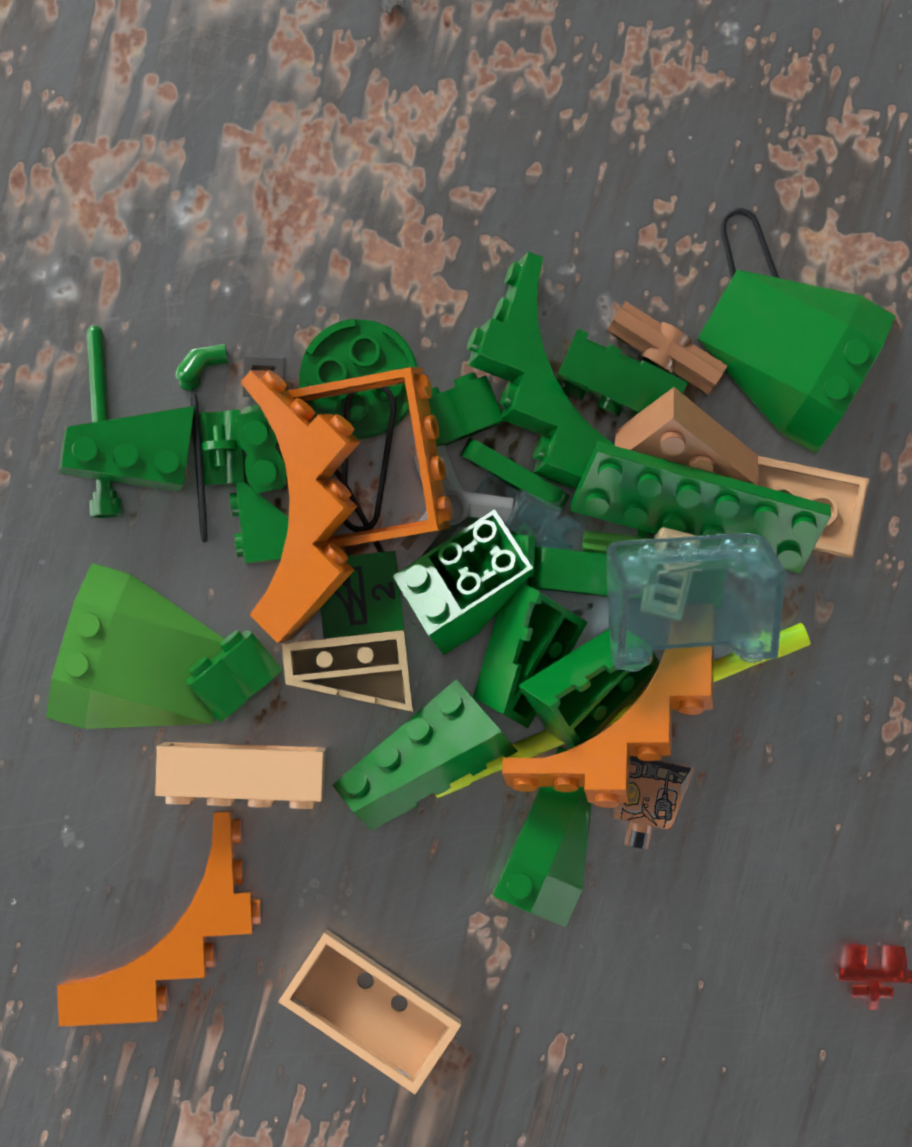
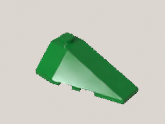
[492,746,592,927]

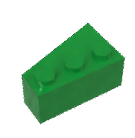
[58,406,194,492]
[518,624,660,748]

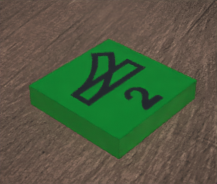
[320,550,405,639]

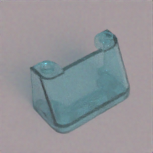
[606,533,786,671]

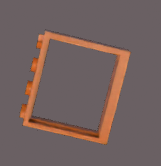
[287,367,453,547]

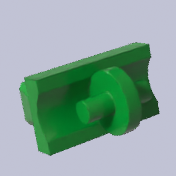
[199,409,246,486]

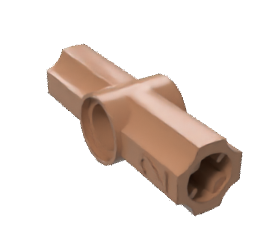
[606,301,727,396]

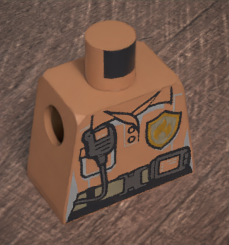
[612,756,693,850]

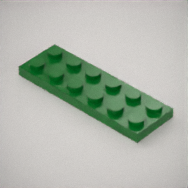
[571,441,831,573]

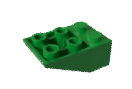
[393,510,534,655]

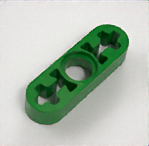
[459,438,570,514]

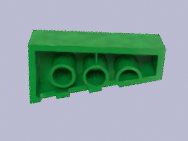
[332,679,518,831]

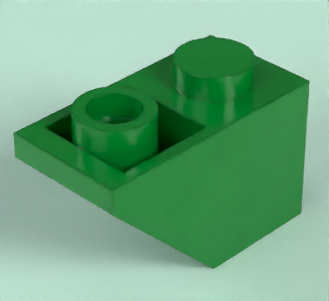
[230,482,289,565]

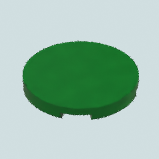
[299,319,418,440]

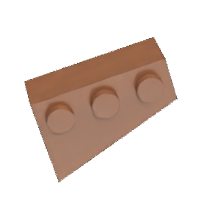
[615,387,759,486]

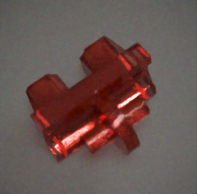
[833,943,912,1010]

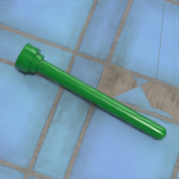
[87,325,122,518]

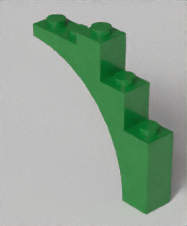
[467,251,615,490]

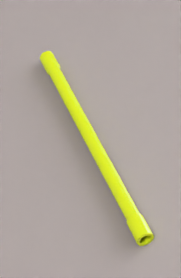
[435,623,811,798]

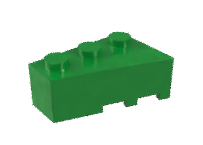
[556,328,688,417]
[473,584,588,728]

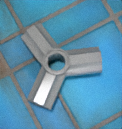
[400,445,514,559]

